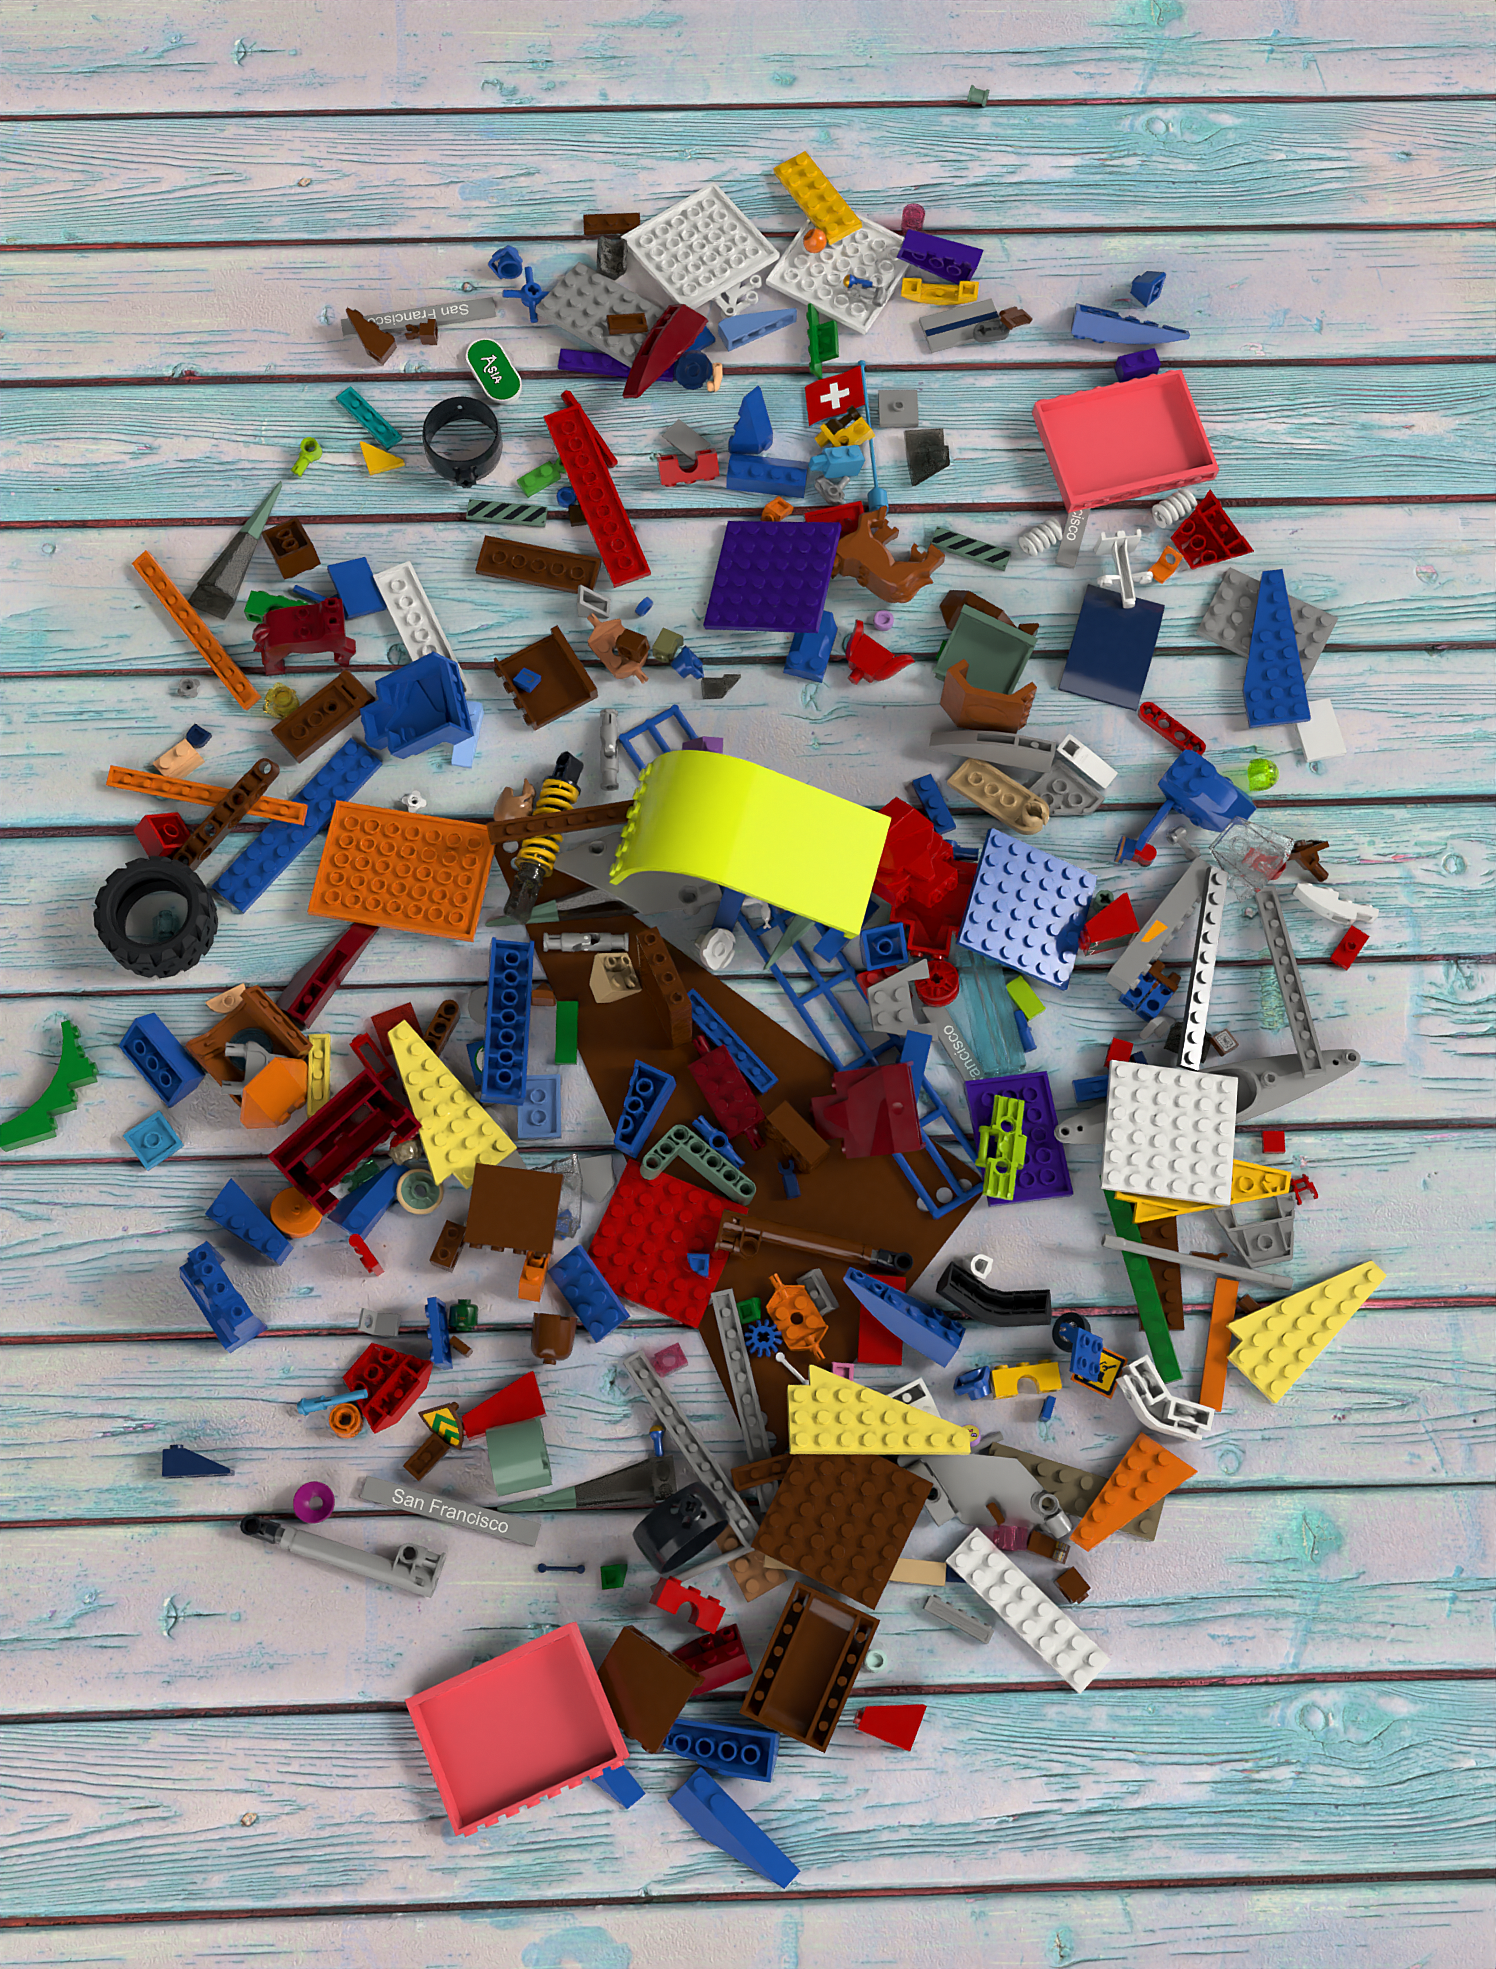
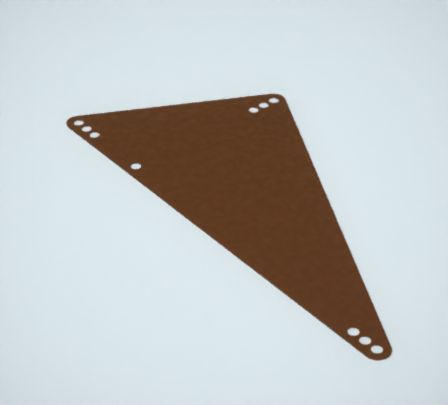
[494,840,983,1457]

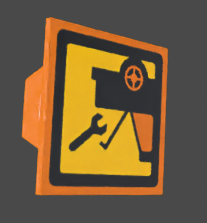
[1070,1347,1128,1399]

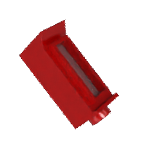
[349,1032,398,1084]

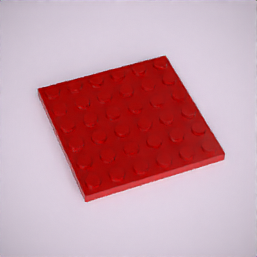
[587,1159,749,1329]

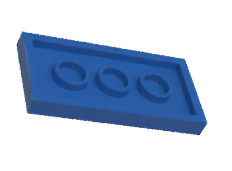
[547,1245,630,1343]

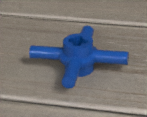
[502,266,551,323]

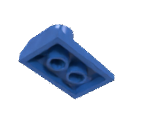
[783,610,838,683]

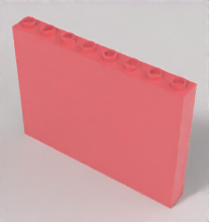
[1032,369,1219,514]
[405,1622,630,1837]

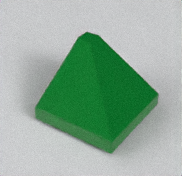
[736,1298,761,1325]
[600,1564,628,1590]

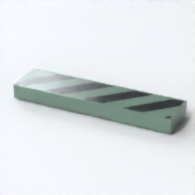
[466,499,548,528]
[930,526,1012,572]

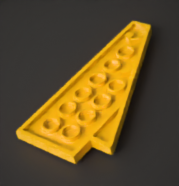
[1114,1159,1291,1224]

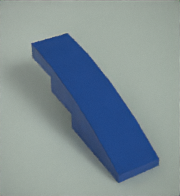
[813,898,880,963]

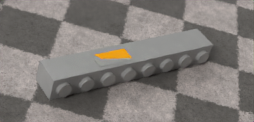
[1105,856,1211,995]

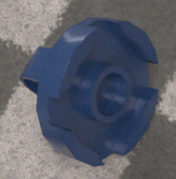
[673,350,713,390]

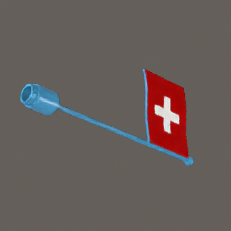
[805,360,889,516]

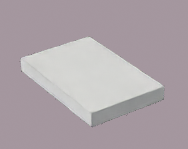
[1294,698,1347,763]

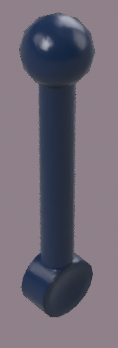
[538,1563,585,1574]

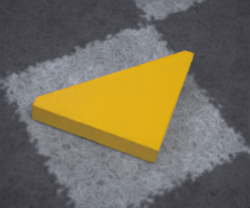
[359,441,405,476]

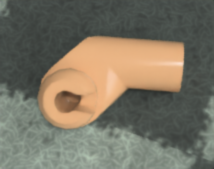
[707,363,723,392]

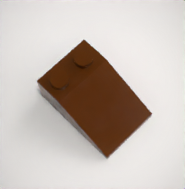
[261,517,321,580]

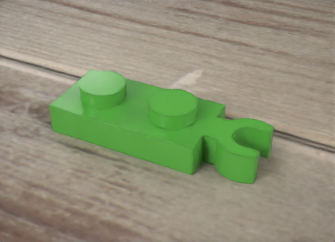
[517,458,566,498]

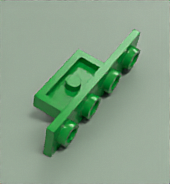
[806,303,839,380]

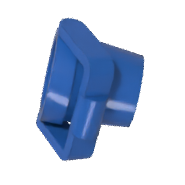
[488,245,523,279]
[670,645,704,680]
[953,1366,992,1401]

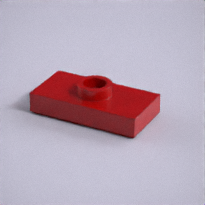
[1329,925,1370,971]

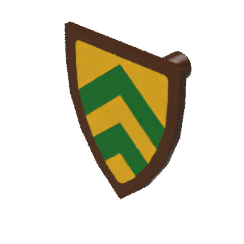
[418,1402,464,1450]

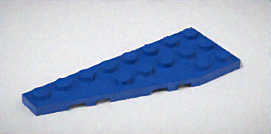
[1242,569,1311,729]

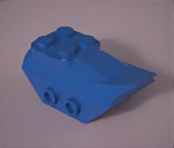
[1158,749,1257,834]

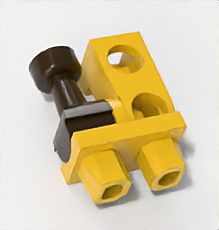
[814,405,875,448]

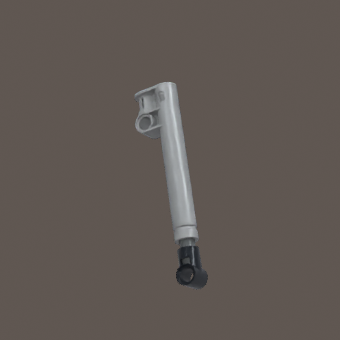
[240,1515,446,1598]

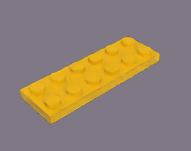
[773,151,862,245]

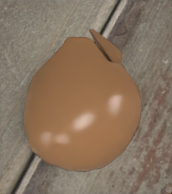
[493,778,536,821]

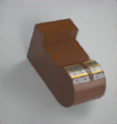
[1024,1530,1071,1564]

